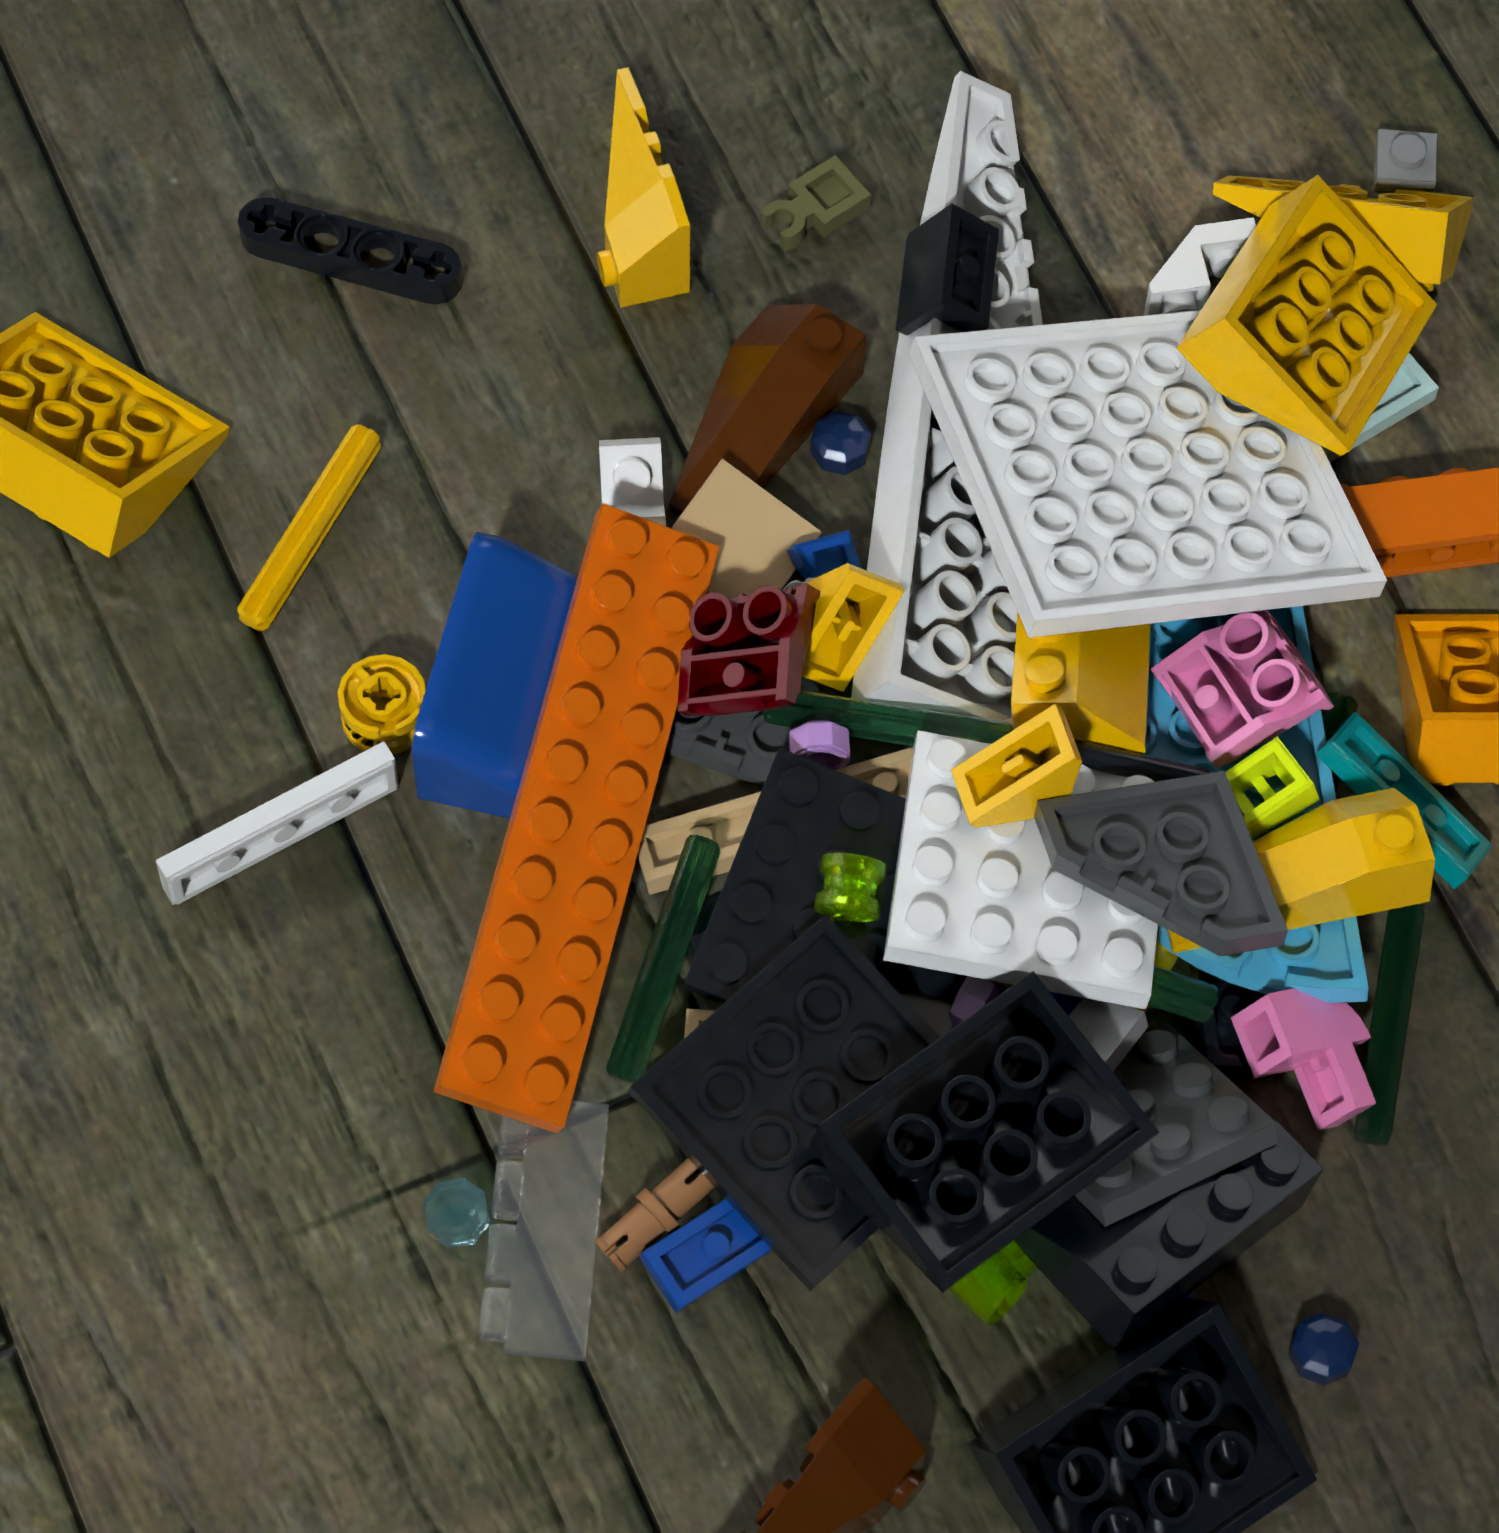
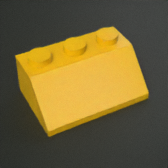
[1011,613,1151,753]

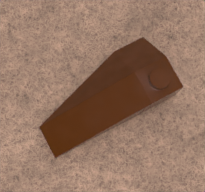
[669,304,866,516]
[741,1377,926,1533]

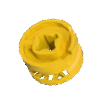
[337,654,426,755]

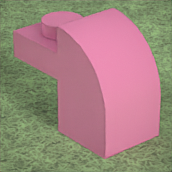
[1231,988,1376,1131]

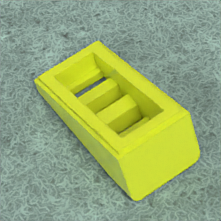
[1225,737,1320,839]

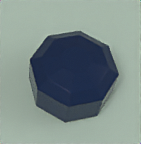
[810,411,871,475]
[1288,1312,1359,1386]

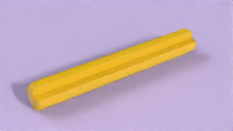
[237,424,381,631]

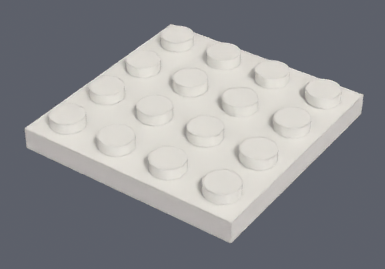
[883,730,1158,1009]

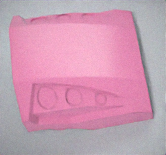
[1151,610,1334,768]

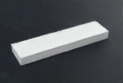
[155,741,399,905]

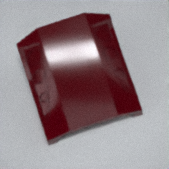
[677,584,820,716]

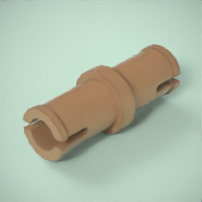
[594,1158,715,1273]

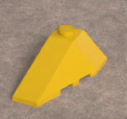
[1212,175,1474,292]

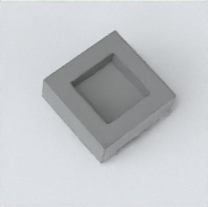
[1374,129,1437,193]

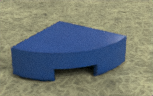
[787,530,862,579]

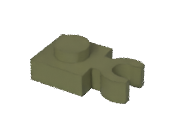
[761,155,872,251]

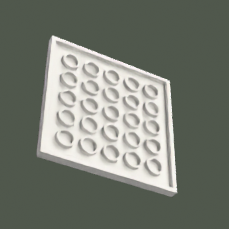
[909,310,1387,638]

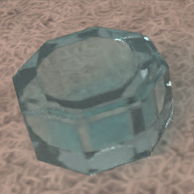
[423,1178,490,1249]

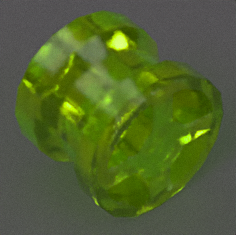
[814,852,887,922]

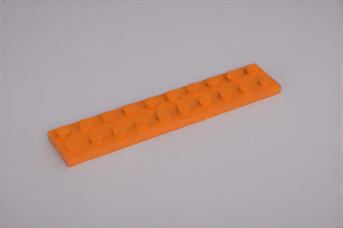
[433,503,720,1134]

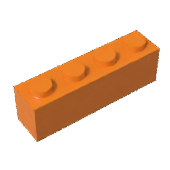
[1340,467,1499,578]

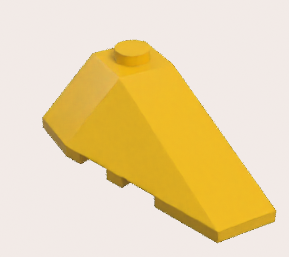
[596,67,690,308]
[1166,788,1436,953]

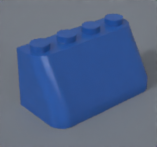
[412,532,578,818]

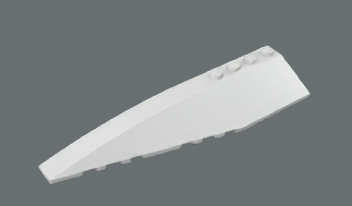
[849,71,1043,736]

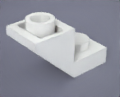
[1143,217,1256,316]
[599,437,666,526]

